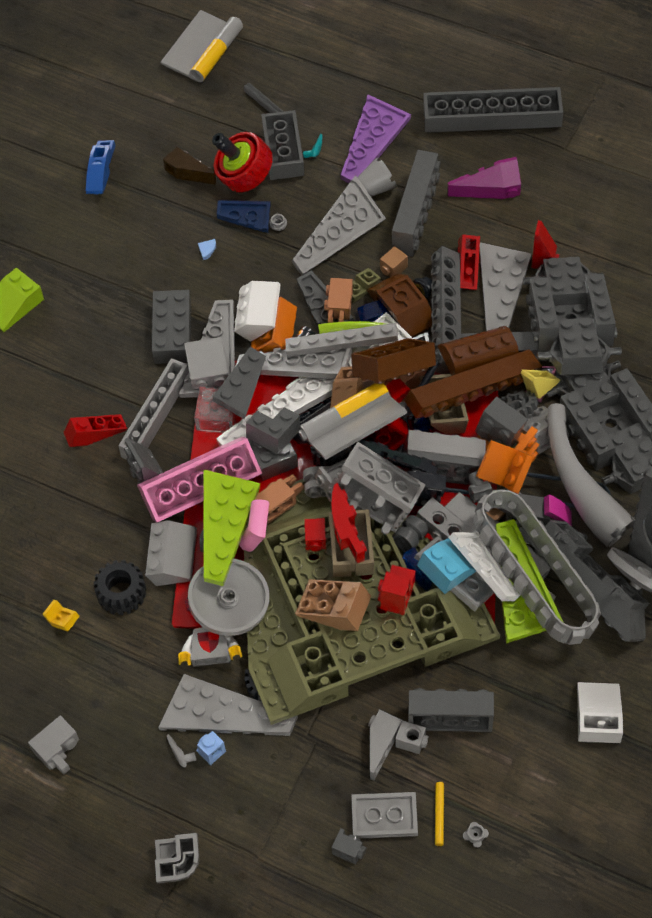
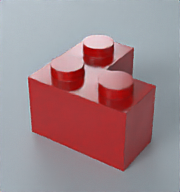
[378,565,416,615]

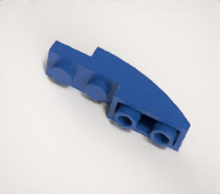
[86,140,115,194]

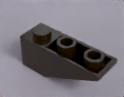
[163,147,216,185]

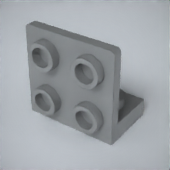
[522,406,569,454]

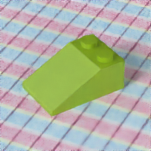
[0,268,44,332]

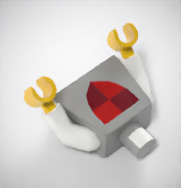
[178,627,242,667]

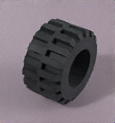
[94,560,146,615]

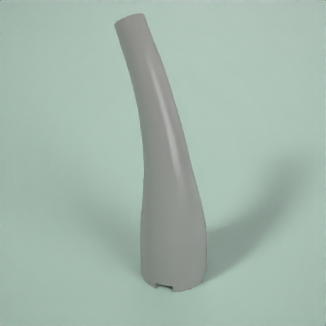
[548,403,635,547]

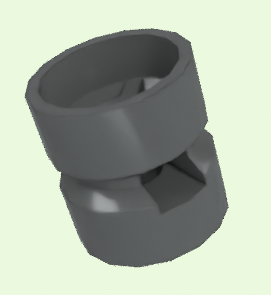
[392,515,428,553]

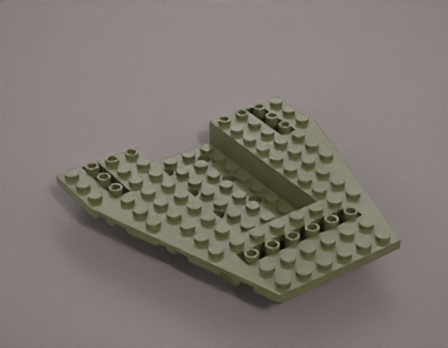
[244,479,500,725]

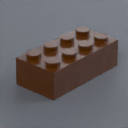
[351,338,436,384]

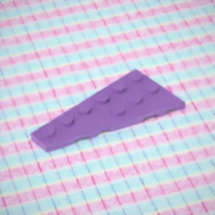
[341,95,411,183]

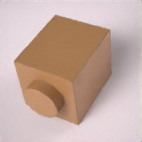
[380,246,408,277]

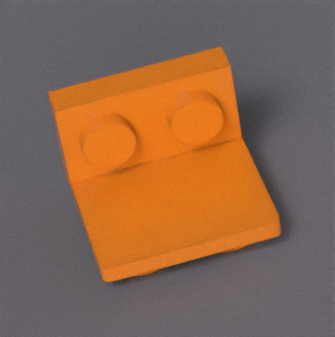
[476,440,534,494]

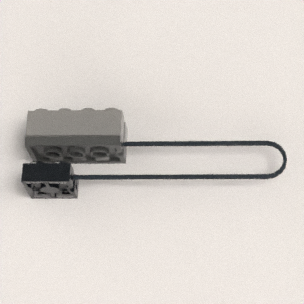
[401,430,611,508]

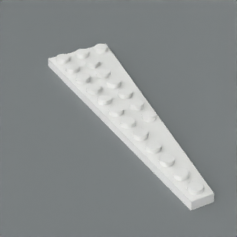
[216,312,413,446]

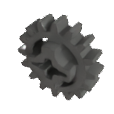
[501,390,539,418]

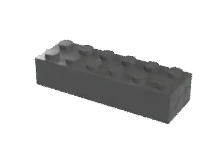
[392,150,441,257]

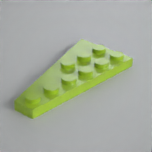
[204,470,260,586]
[495,519,563,643]

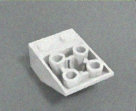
[577,682,623,743]

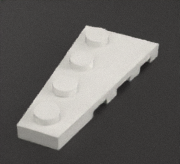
[448,532,520,601]

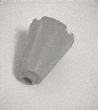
[357,157,397,197]

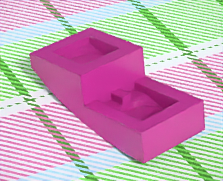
[544,495,572,526]

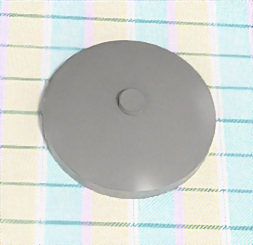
[607,547,652,593]
[188,559,269,636]

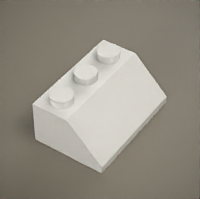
[234,281,280,342]

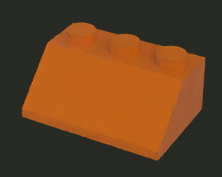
[251,297,297,353]

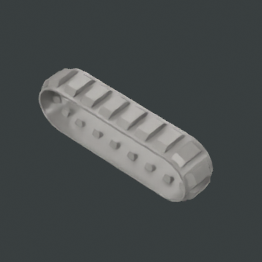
[473,490,601,645]

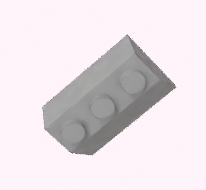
[145,521,197,586]

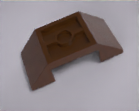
[367,274,432,338]

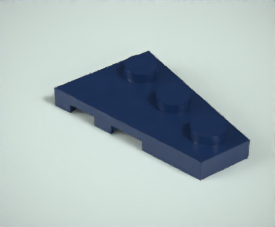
[217,200,271,233]

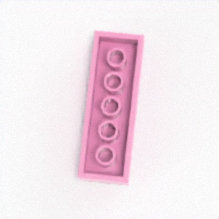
[137,437,262,522]

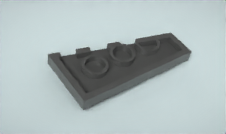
[297,270,353,329]
[212,347,266,420]

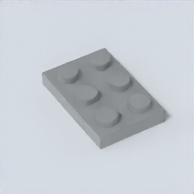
[352,792,418,838]

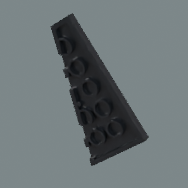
[349,439,438,475]

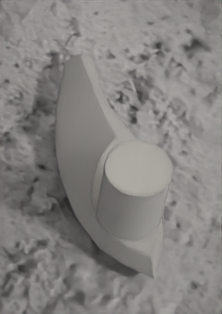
[167,734,196,767]

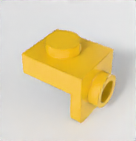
[43,600,80,632]

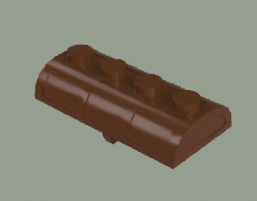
[437,326,519,376]

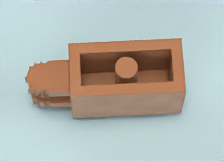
[324,278,353,323]
[256,475,304,524]

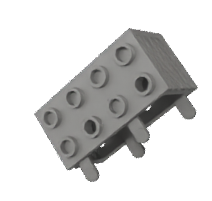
[327,442,425,534]

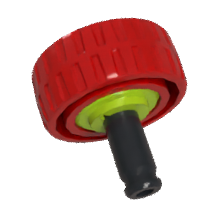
[212,132,273,192]

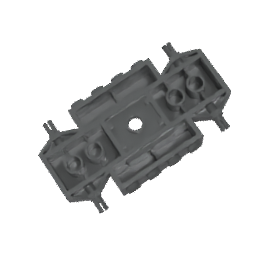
[523,257,622,375]
[545,360,652,494]

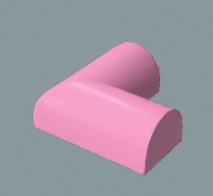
[239,499,269,552]

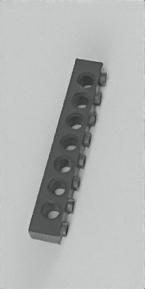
[431,246,461,374]

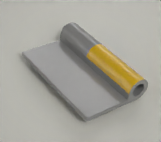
[161,10,243,82]
[298,383,407,460]

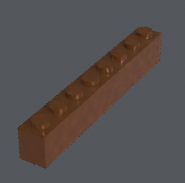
[405,349,542,419]

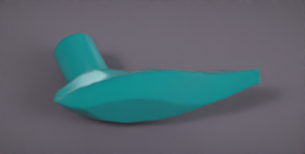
[303,133,322,158]

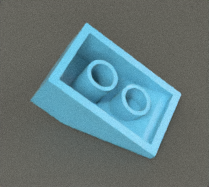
[417,538,476,594]

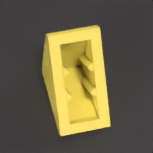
[521,370,560,399]

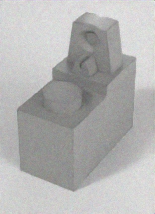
[28,715,79,775]

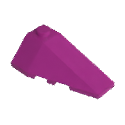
[447,157,521,199]

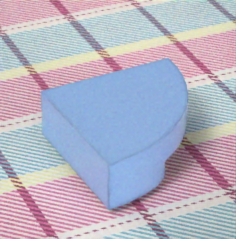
[198,239,216,260]

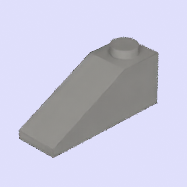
[368,710,402,781]

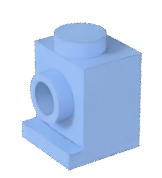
[196,731,226,765]

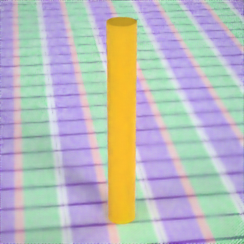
[435,782,444,846]

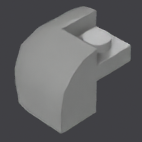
[155,833,200,883]

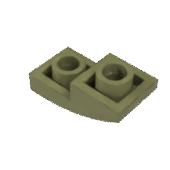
[352,268,381,303]

